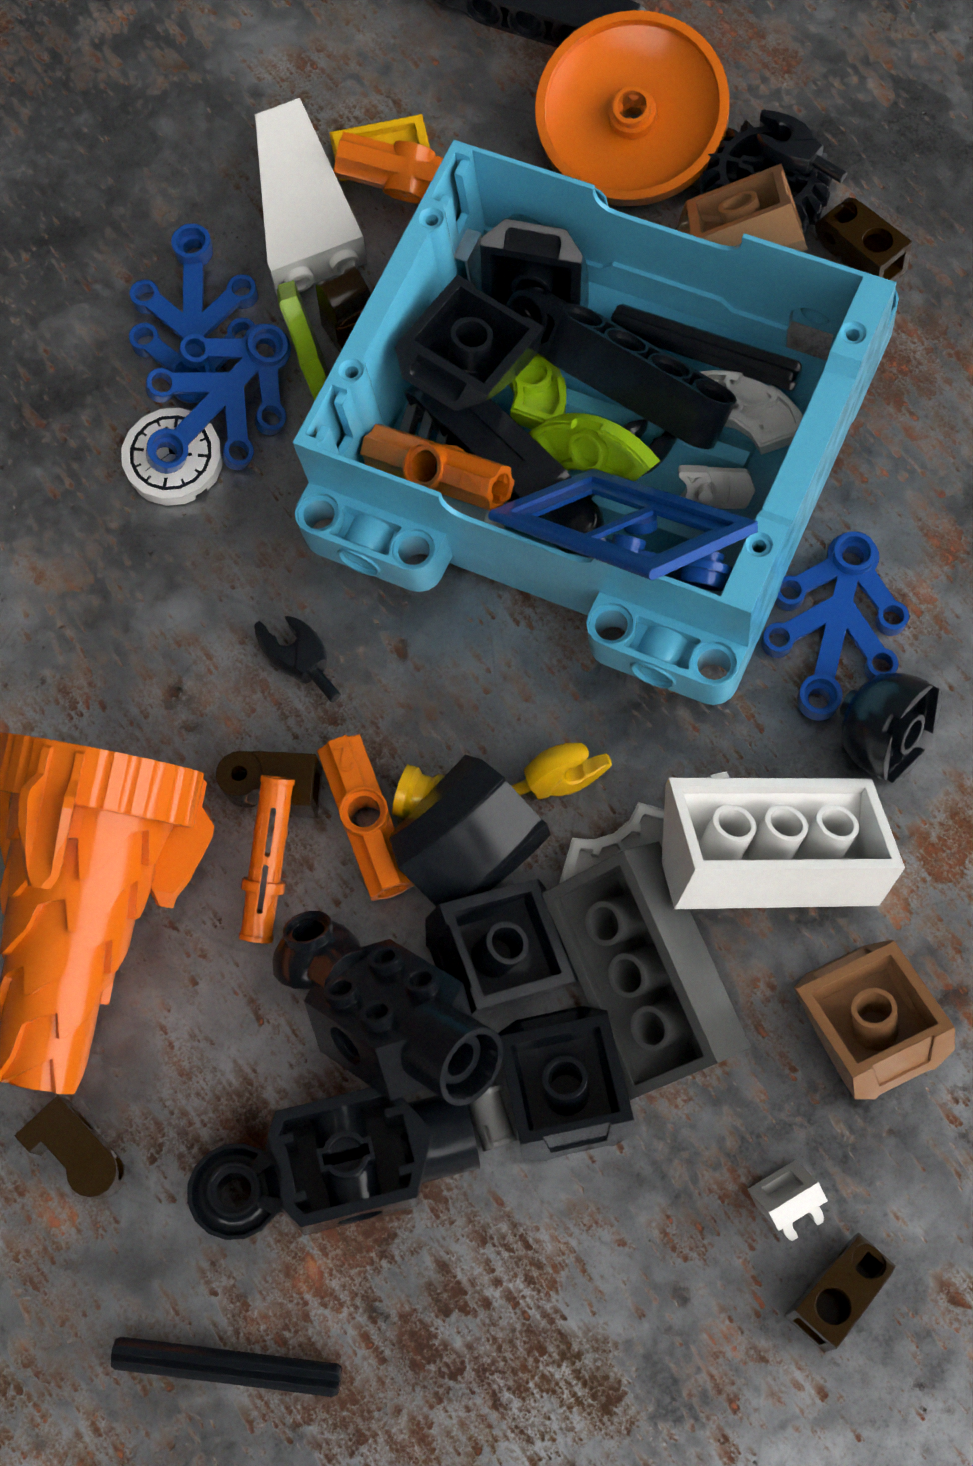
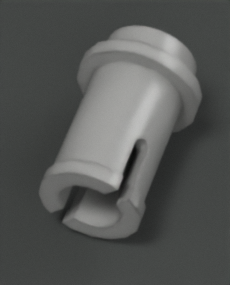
[468,1079,518,1152]

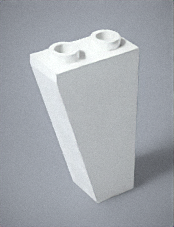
[255,98,368,294]

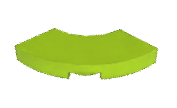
[277,280,329,400]
[508,354,566,429]
[528,413,660,482]

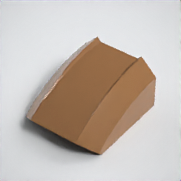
[676,164,808,251]
[793,940,955,1100]

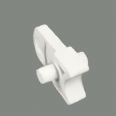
[678,465,755,509]

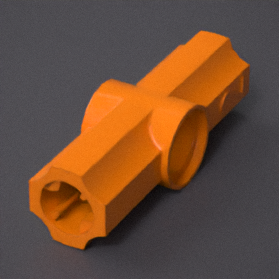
[333,131,443,204]
[360,424,515,511]
[317,734,415,901]

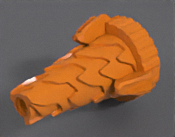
[0,732,215,1094]

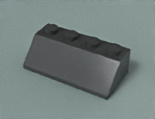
[541,841,751,1100]

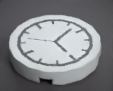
[121,407,223,506]

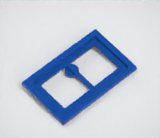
[488,468,758,580]

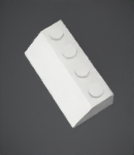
[662,778,905,909]

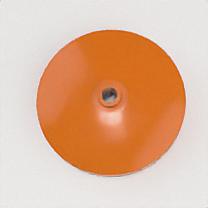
[535,10,730,207]

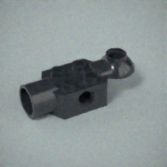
[272,911,503,1106]
[187,1087,480,1240]

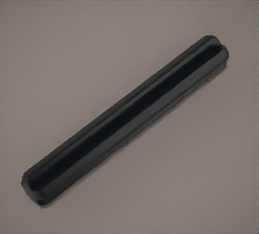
[610,304,802,391]
[111,1337,342,1397]

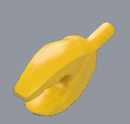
[511,743,612,800]

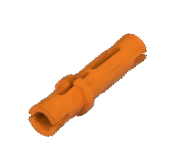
[239,775,295,943]

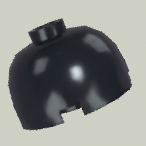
[839,673,942,783]

